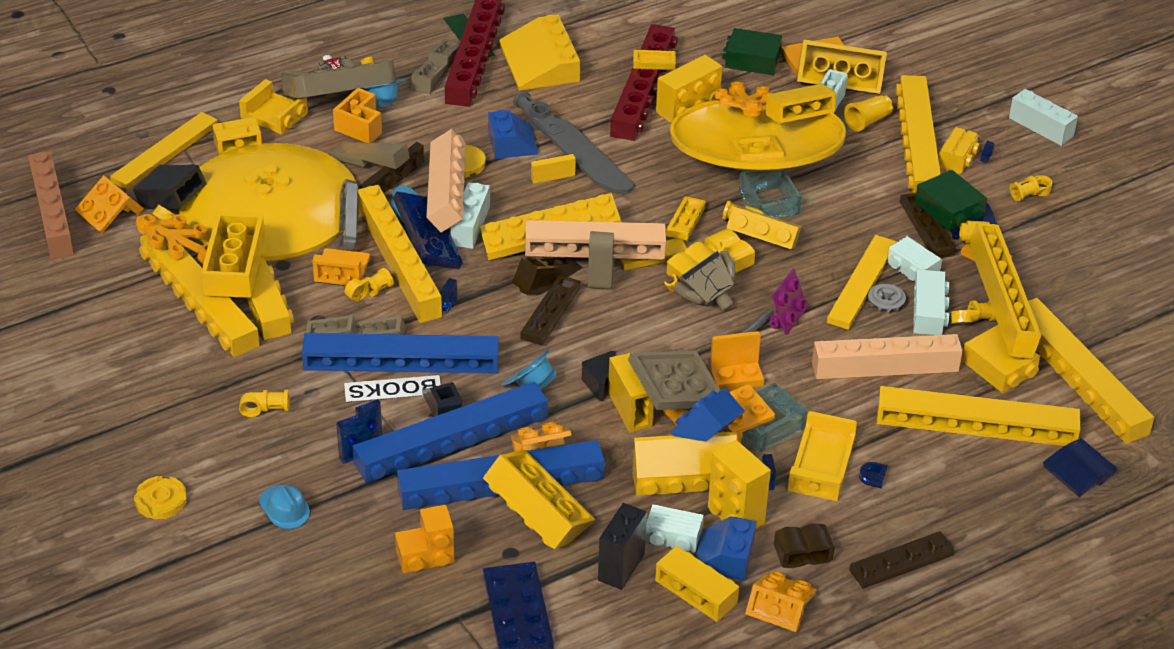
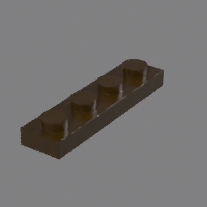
[359,142,424,194]
[900,193,955,257]
[520,274,581,345]
[849,531,954,589]

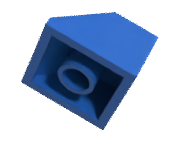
[488,110,538,159]
[696,516,756,581]

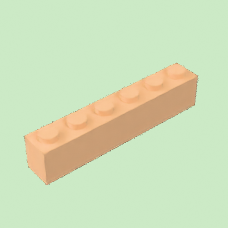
[427,129,466,232]
[525,220,666,259]
[812,334,962,379]

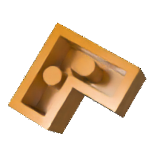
[333,88,382,143]
[395,505,454,573]

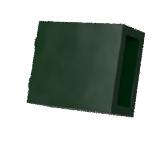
[722,28,782,76]
[915,170,987,231]

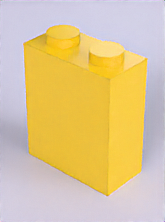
[961,325,1040,393]
[608,352,654,433]

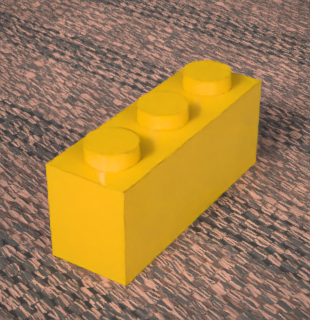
[766,83,836,124]
[726,205,802,249]
[655,546,739,622]

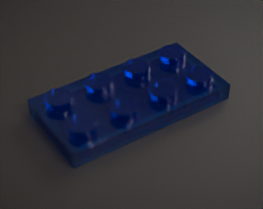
[392,191,463,269]
[483,562,554,649]

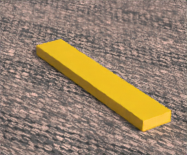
[110,112,218,190]
[827,235,897,330]

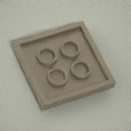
[628,351,720,410]

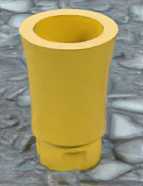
[844,96,893,132]

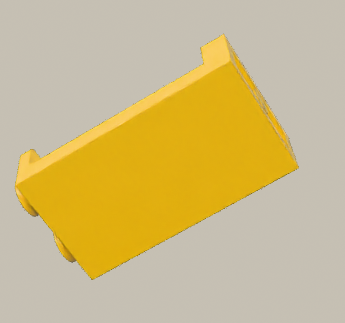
[788,411,857,502]

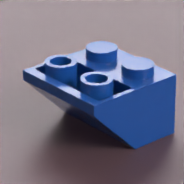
[670,388,745,442]

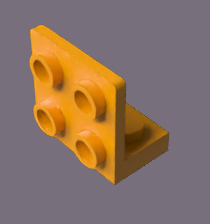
[75,175,144,233]
[312,248,370,285]
[709,331,764,391]
[720,384,775,443]
[511,422,572,452]
[745,571,817,632]

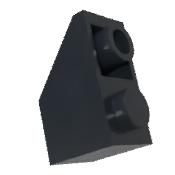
[422,382,462,417]

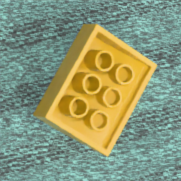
[499,14,580,91]

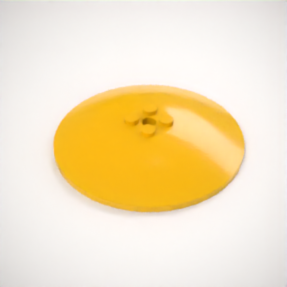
[670,99,846,171]
[179,143,358,261]

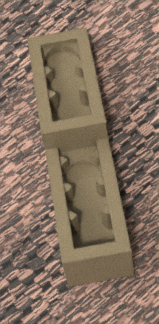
[411,38,460,94]
[329,142,410,169]
[305,315,407,335]

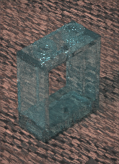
[739,169,801,218]
[742,383,807,453]

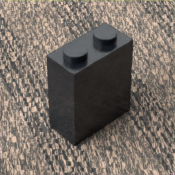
[132,165,207,209]
[598,503,647,590]

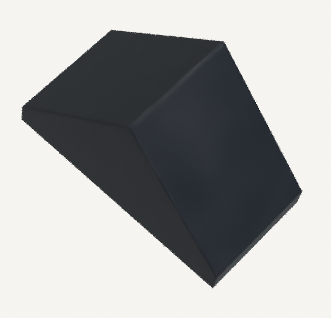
[581,351,617,401]

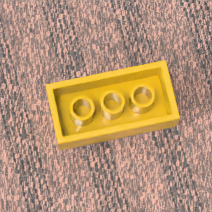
[201,213,265,298]

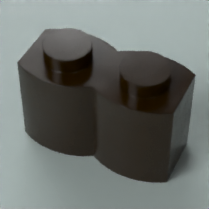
[773,523,835,568]

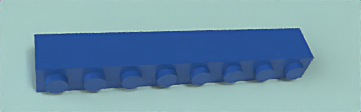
[302,333,499,374]
[352,382,548,483]
[397,440,605,510]

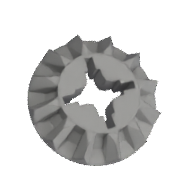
[868,284,906,313]

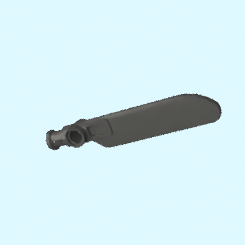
[513,90,634,194]

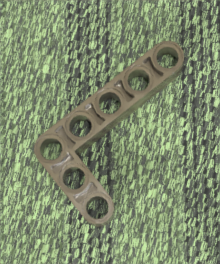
[281,60,396,98]
[588,209,619,289]

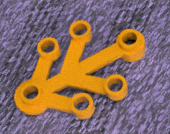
[715,82,772,116]
[136,214,208,264]

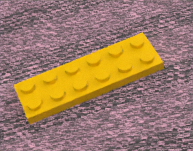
[480,193,621,260]

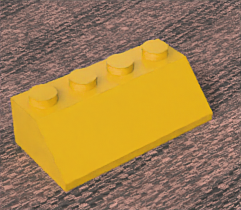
[797,40,887,94]
[632,431,737,496]
[483,450,596,549]

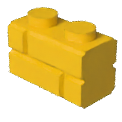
[212,117,262,155]
[938,127,980,174]

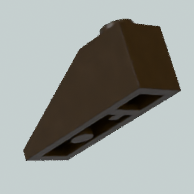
[512,256,581,295]

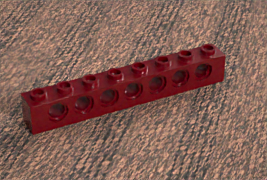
[444,0,505,107]
[610,24,678,141]

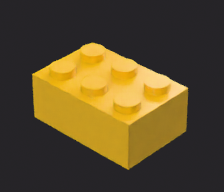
[656,55,722,123]
[708,440,771,529]

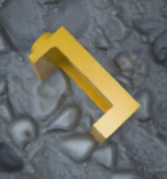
[239,79,308,135]

